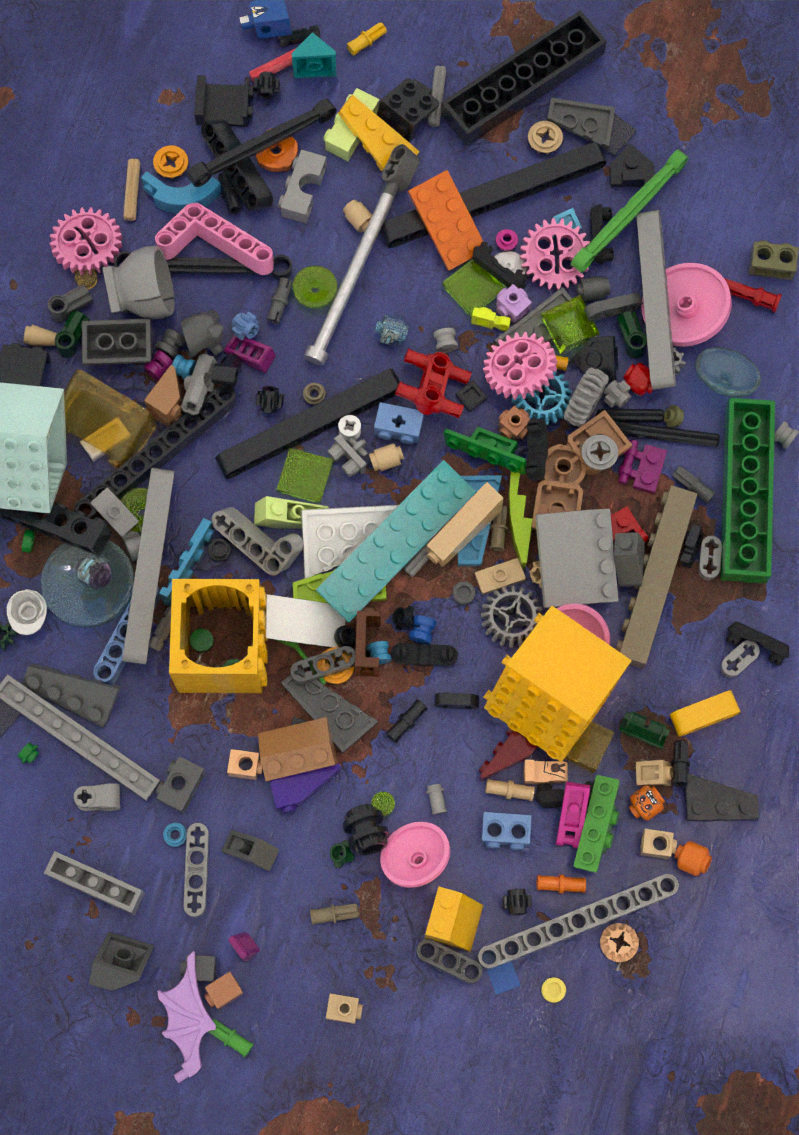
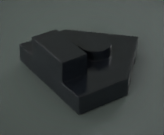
[609,144,654,187]
[571,336,619,381]

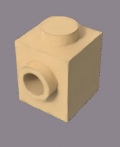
[326,994,363,1024]

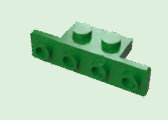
[443,427,526,475]

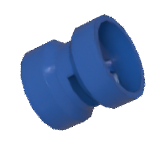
[408,615,437,645]

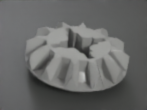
[581,435,618,471]

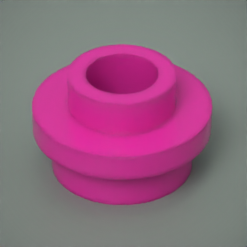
[496,229,518,251]

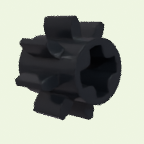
[253,72,280,99]
[256,386,284,413]
[502,889,532,915]

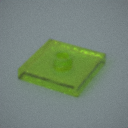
[442,259,505,317]
[276,448,333,504]

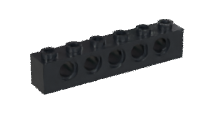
[0,502,112,557]

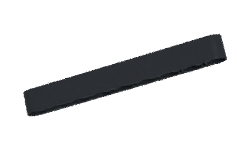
[215,369,400,479]
[74,385,237,519]

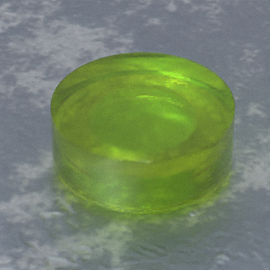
[371,791,395,816]

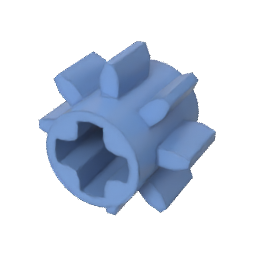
[232,311,259,340]

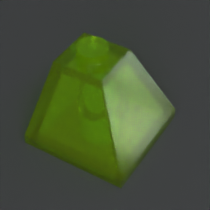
[540,295,600,354]

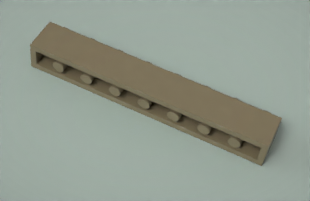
[615,485,698,669]

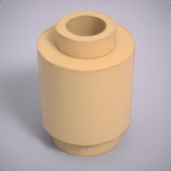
[343,200,372,233]
[369,443,404,471]

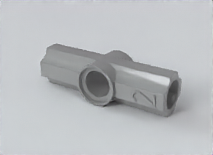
[181,354,217,415]

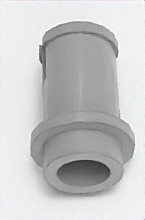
[426,784,447,815]

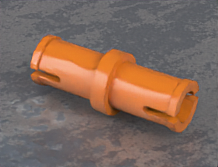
[536,874,586,894]

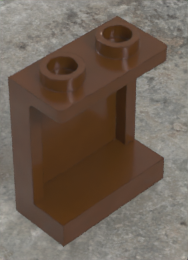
[355,608,381,677]

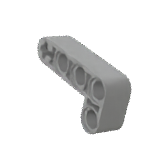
[212,507,303,576]

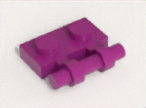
[618,440,667,494]

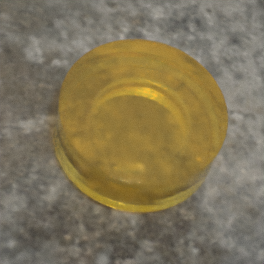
[74,269,98,289]

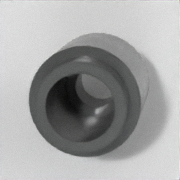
[576,276,610,302]

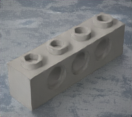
[44,851,145,915]

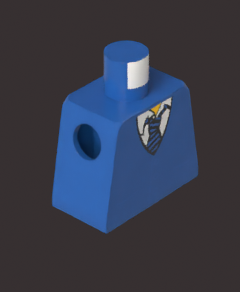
[239,0,292,39]

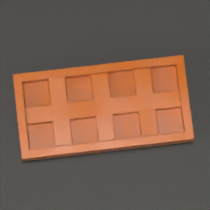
[407,170,484,271]

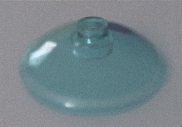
[695,347,761,398]

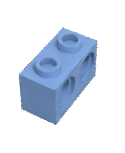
[481,812,532,850]

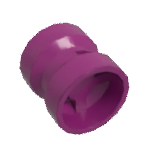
[143,350,173,381]

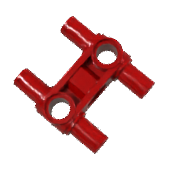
[395,348,472,419]

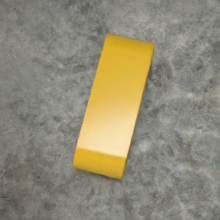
[669,690,741,737]

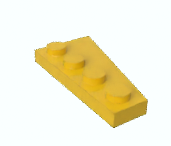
[338,94,420,171]

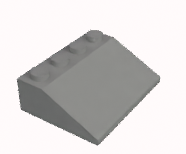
[535,509,619,608]

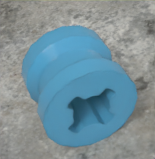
[172,354,196,380]
[366,641,392,665]

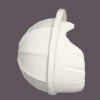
[7,589,47,635]

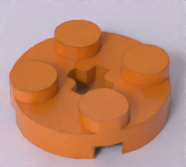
[255,129,298,172]

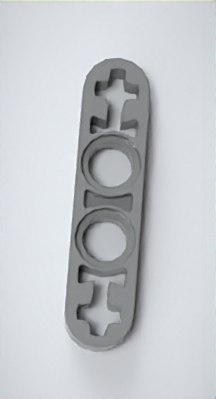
[184,823,209,918]

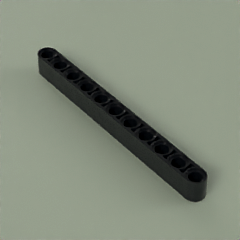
[380,142,607,248]

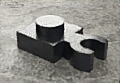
[680,524,704,568]

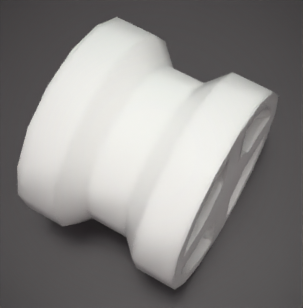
[338,415,361,442]

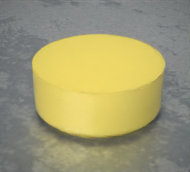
[541,977,566,1003]

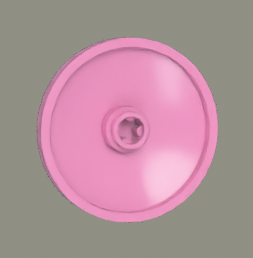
[641,263,732,347]

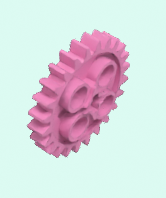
[50,207,123,275]
[520,218,590,291]
[483,332,557,400]

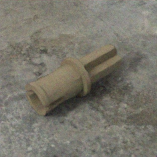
[490,505,508,551]
[310,904,359,925]

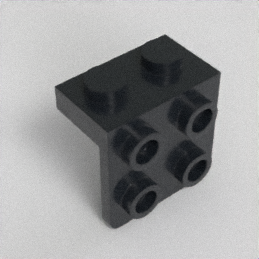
[377,78,439,142]

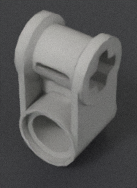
[74,783,121,811]

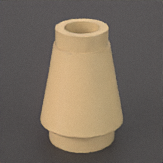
[23,324,57,347]

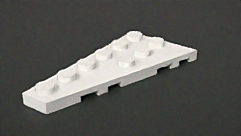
[301,505,399,579]

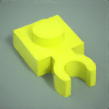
[471,307,511,331]

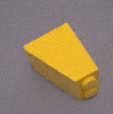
[424,887,483,952]

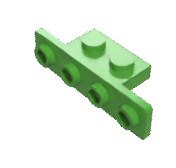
[574,775,620,873]

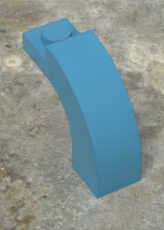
[141,171,222,214]

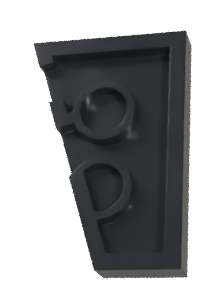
[685,773,759,821]

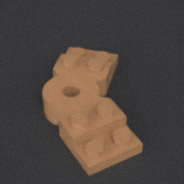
[531,410,632,531]

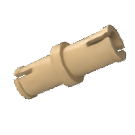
[485,779,535,801]

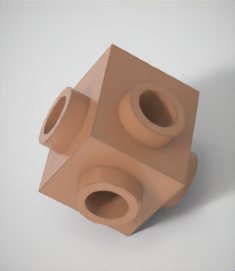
[498,406,530,442]

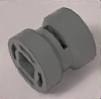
[155,329,186,360]

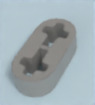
[698,536,722,580]
[720,640,760,678]

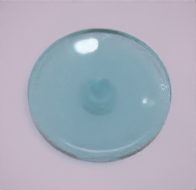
[41,540,135,628]

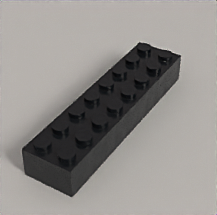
[441,10,607,146]

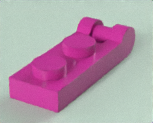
[556,782,590,848]

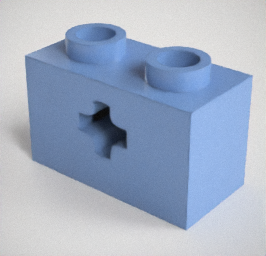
[374,402,424,445]

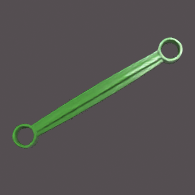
[570,149,689,273]

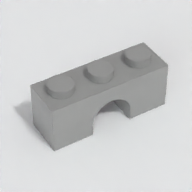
[278,150,327,224]

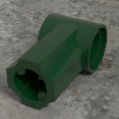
[54,311,90,358]
[616,311,647,359]

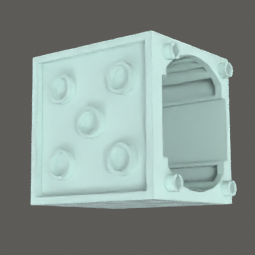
[0,383,67,513]

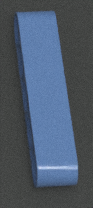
[93,587,161,685]

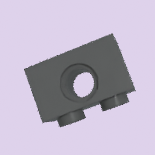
[155,756,206,814]

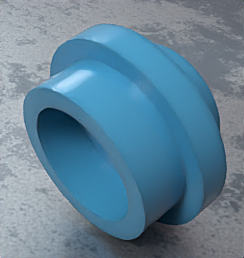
[163,823,187,847]

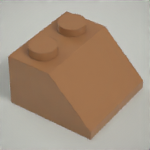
[144,365,184,428]

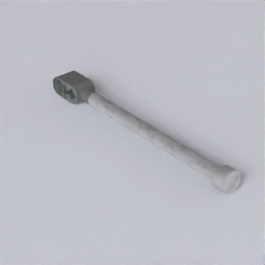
[303,144,420,366]

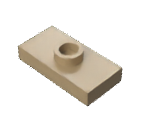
[474,558,526,595]

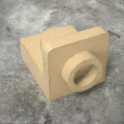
[636,760,673,787]

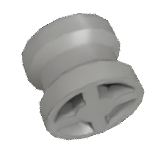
[433,328,458,353]
[774,421,799,449]

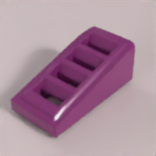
[224,335,276,373]
[228,932,260,962]

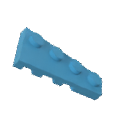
[457,475,502,566]

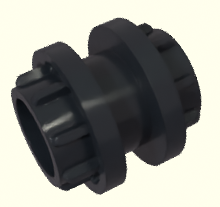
[342,804,390,856]

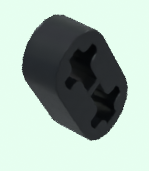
[434,693,479,709]

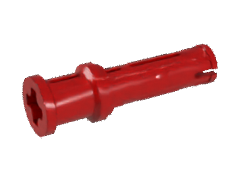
[723,277,782,313]

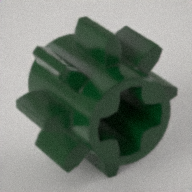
[0,622,17,651]

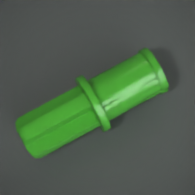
[208,1019,254,1057]

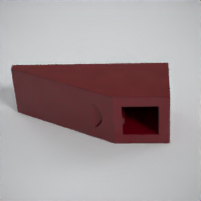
[478,728,538,782]

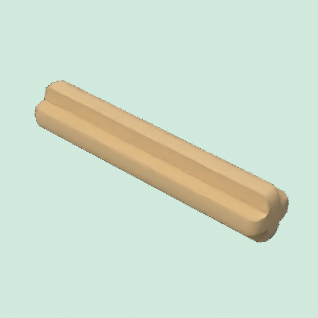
[123,159,140,221]

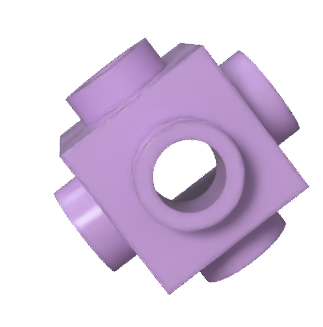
[496,284,532,324]

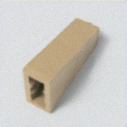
[427,482,503,567]

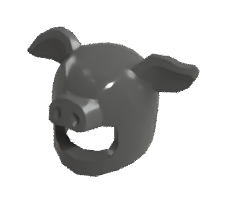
[180,309,224,358]

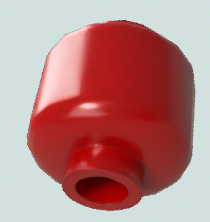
[623,363,653,396]

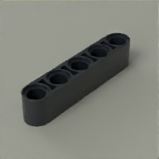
[201,119,273,210]

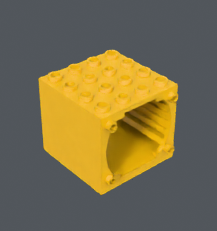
[169,579,268,693]
[483,606,632,763]

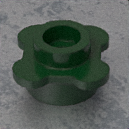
[330,840,354,868]

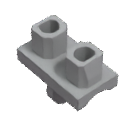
[328,434,368,478]

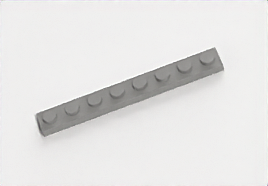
[0,674,160,801]

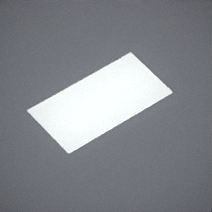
[266,594,345,648]

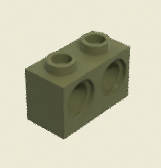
[748,240,799,280]

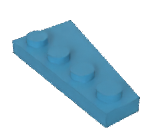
[159,518,215,607]

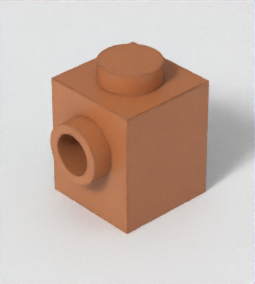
[204,972,244,1010]

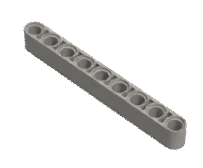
[637,210,676,390]
[122,468,174,665]
[477,874,679,970]

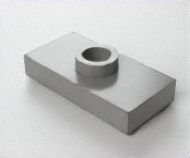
[90,487,139,537]

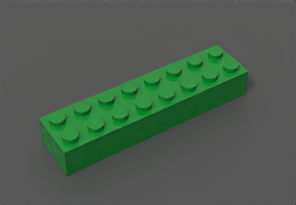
[720,398,775,584]

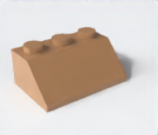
[258,717,338,781]

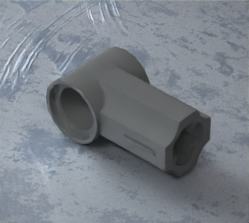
[48,284,93,322]

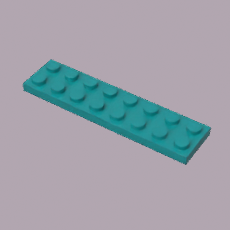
[315,460,476,623]

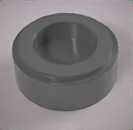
[452,581,475,606]

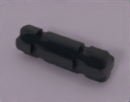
[278,25,320,47]

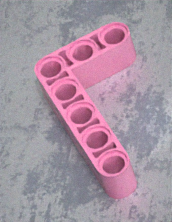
[155,203,274,275]

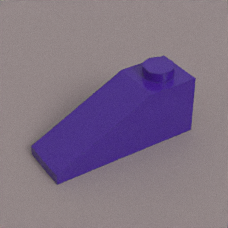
[270,764,341,814]

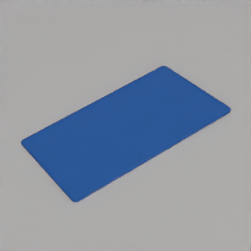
[482,946,520,995]

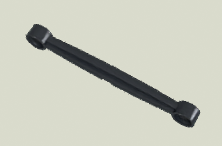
[186,98,337,187]
[114,251,293,280]

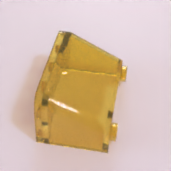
[64,369,156,469]

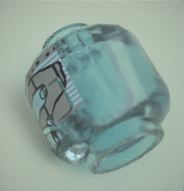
[374,314,409,346]

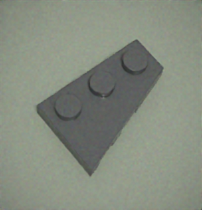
[547,98,615,150]

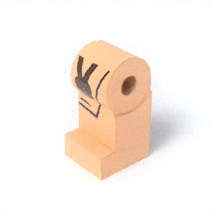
[523,760,568,785]

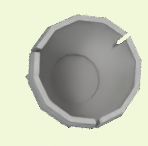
[103,246,175,319]

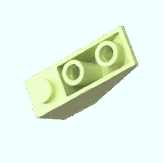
[254,496,329,529]

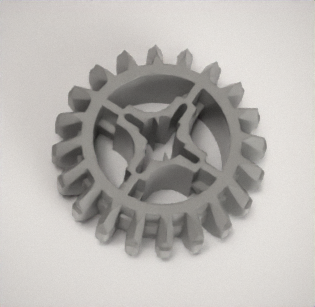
[564,367,609,427]
[481,585,543,648]

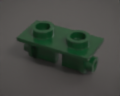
[618,711,670,749]

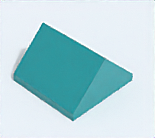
[292,32,337,79]

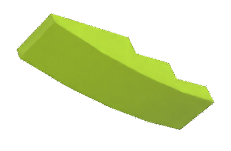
[508,472,532,569]

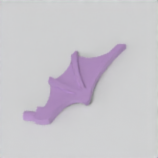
[157,951,216,1083]

